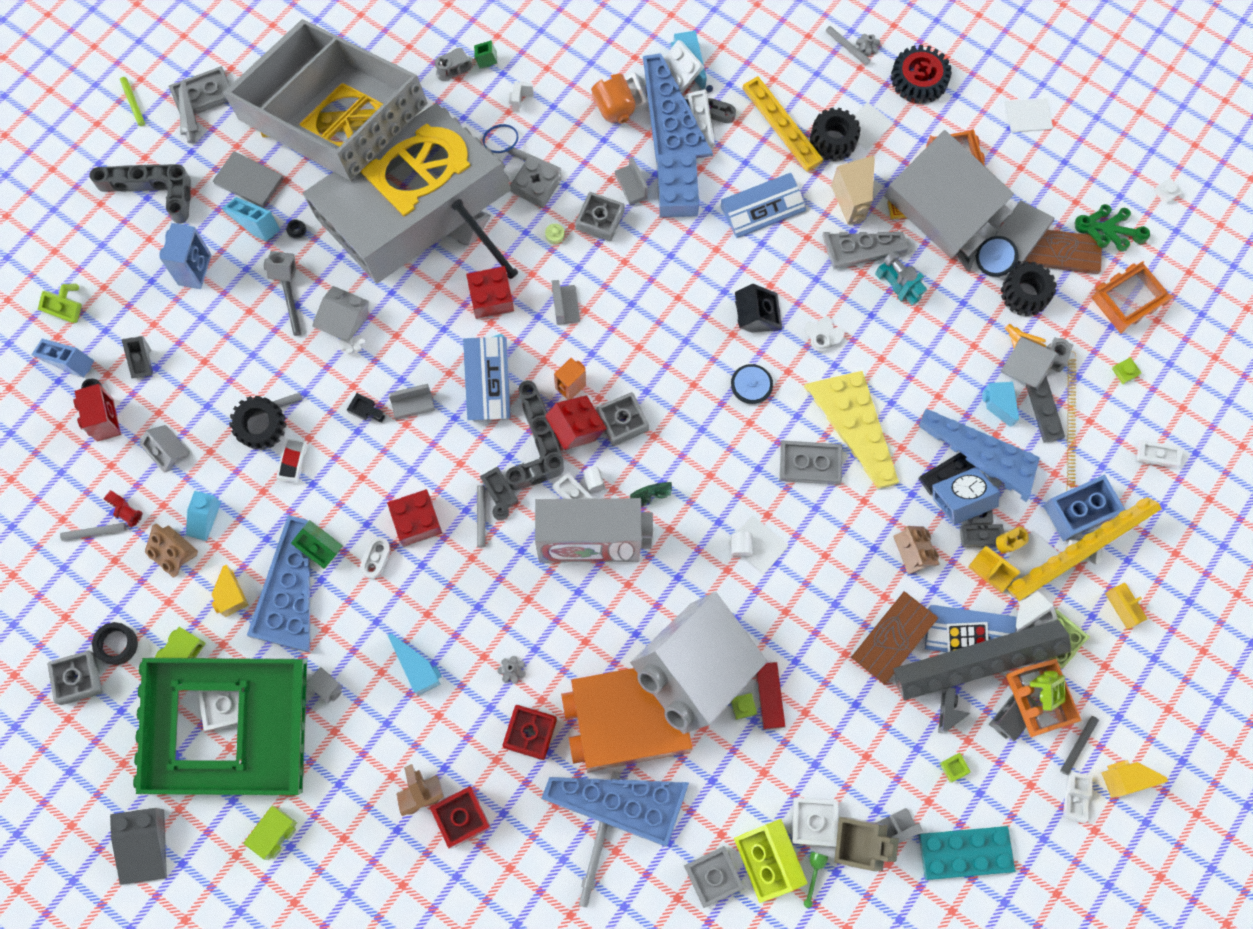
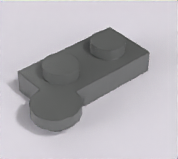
[480,466,519,521]

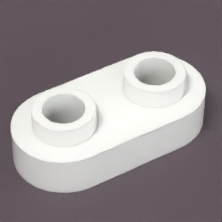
[360,537,391,579]

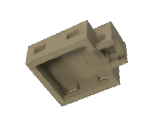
[834,817,899,872]

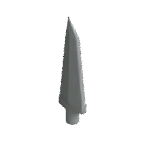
[179,78,199,143]

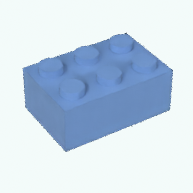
[656,153,699,218]
[159,223,212,289]
[1043,474,1125,542]

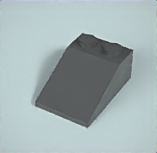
[110,808,167,885]

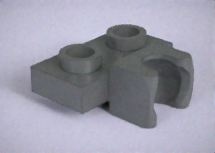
[960,510,1004,547]

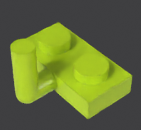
[37,283,82,323]

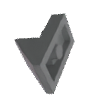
[121,336,153,379]
[938,687,971,734]

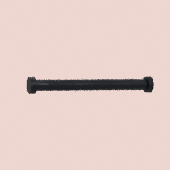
[451,199,518,279]

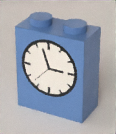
[932,467,1000,525]

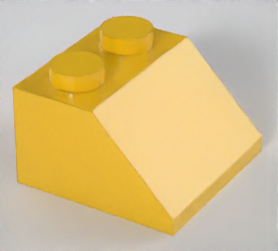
[1101,760,1169,798]

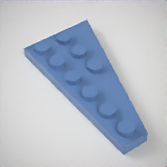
[643,53,713,164]
[919,409,1040,502]
[247,515,310,653]
[541,777,689,847]

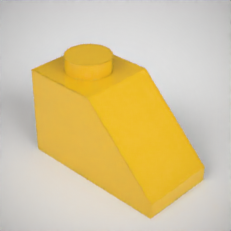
[211,564,249,617]

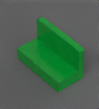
[291,520,343,569]

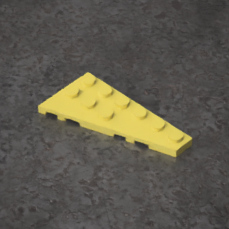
[804,371,899,489]

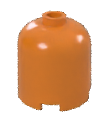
[591,74,636,124]

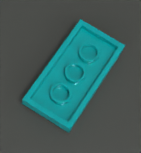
[918,826,1016,880]

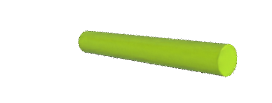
[119,77,145,126]

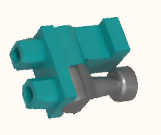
[875,250,927,306]

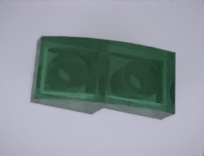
[630,482,672,507]

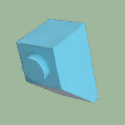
[982,382,1019,427]
[186,490,221,541]

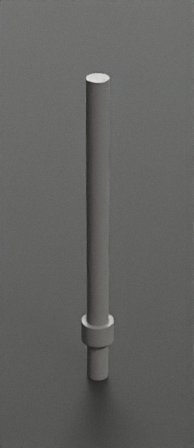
[578,771,621,908]

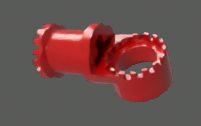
[103,490,143,528]

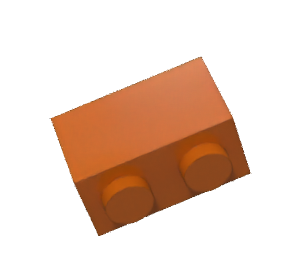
[554,358,586,400]

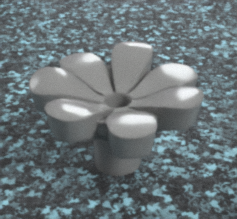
[856,33,880,56]
[498,656,526,684]

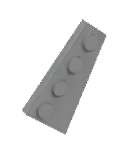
[822,232,909,269]

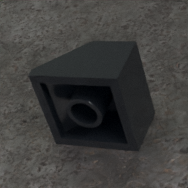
[735,283,782,333]

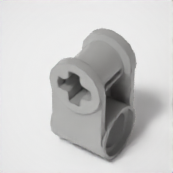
[435,48,472,81]

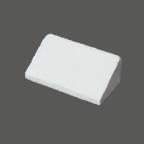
[625,72,649,113]

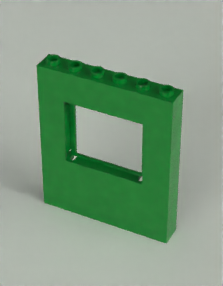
[133,657,308,795]

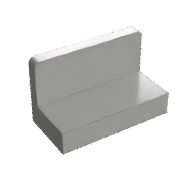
[615,157,648,206]
[551,280,580,325]
[388,384,435,420]
[139,425,190,473]

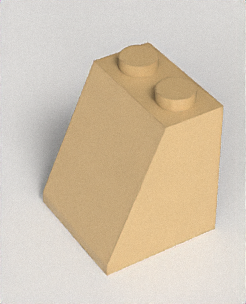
[831,156,875,224]

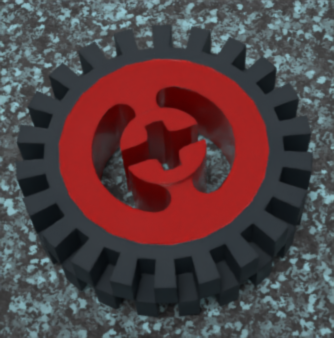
[891,45,952,104]

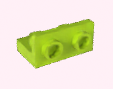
[1030,671,1065,711]

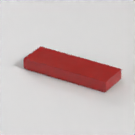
[756,662,786,730]

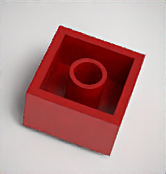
[466,266,514,319]
[73,384,121,442]
[545,395,607,450]
[387,489,443,547]
[430,786,492,850]

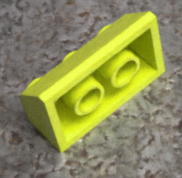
[734,819,808,903]

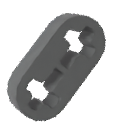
[708,98,736,123]

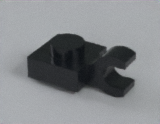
[346,393,386,423]

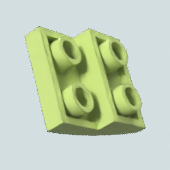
[1049,608,1090,669]

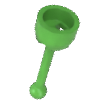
[804,851,829,908]

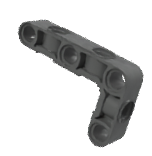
[89,164,191,224]
[506,380,564,490]

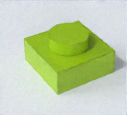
[1112,357,1142,385]
[731,693,757,720]
[939,752,971,783]

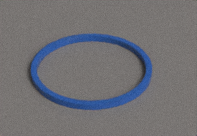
[483,124,519,153]

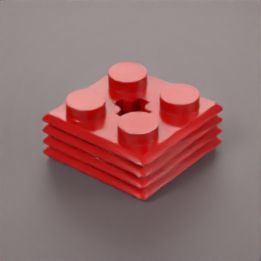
[502,705,557,760]

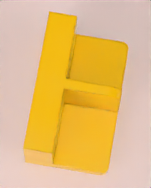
[968,546,1020,593]
[1105,582,1148,630]

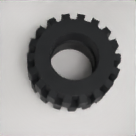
[810,107,861,161]
[1001,261,1057,316]
[229,396,287,450]

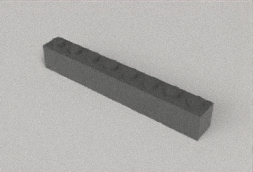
[893,620,1071,701]

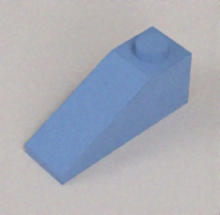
[31,338,94,378]

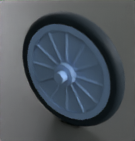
[976,236,1018,277]
[731,364,773,404]

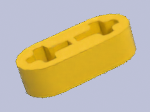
[996,526,1029,554]

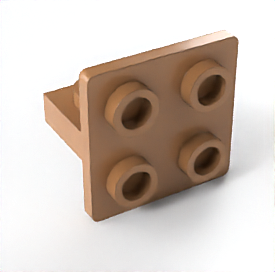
[145,523,198,578]
[893,526,940,574]
[396,764,444,816]

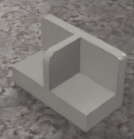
[876,808,923,844]

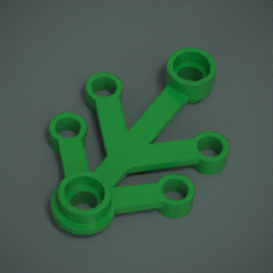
[1074,204,1150,252]

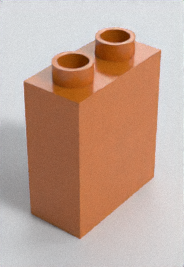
[561,668,693,772]

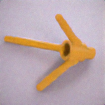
[1005,324,1046,349]

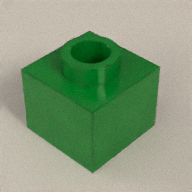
[474,40,498,69]

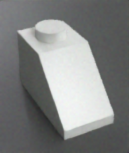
[1016,591,1058,632]

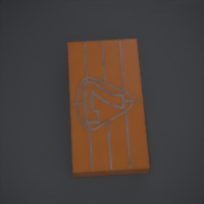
[1024,230,1102,274]
[851,591,938,685]

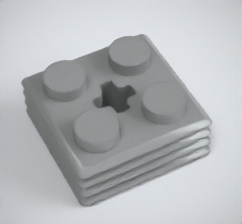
[510,157,562,208]
[575,192,625,241]
[596,392,649,446]
[47,650,102,705]

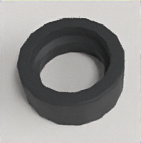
[92,622,138,665]

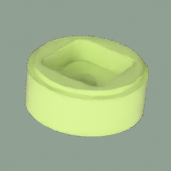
[545,223,565,244]

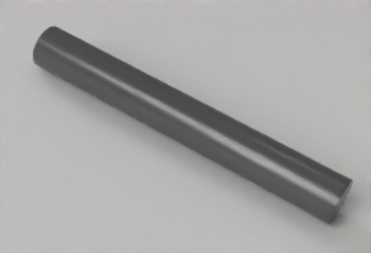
[282,281,301,336]
[1060,716,1099,775]

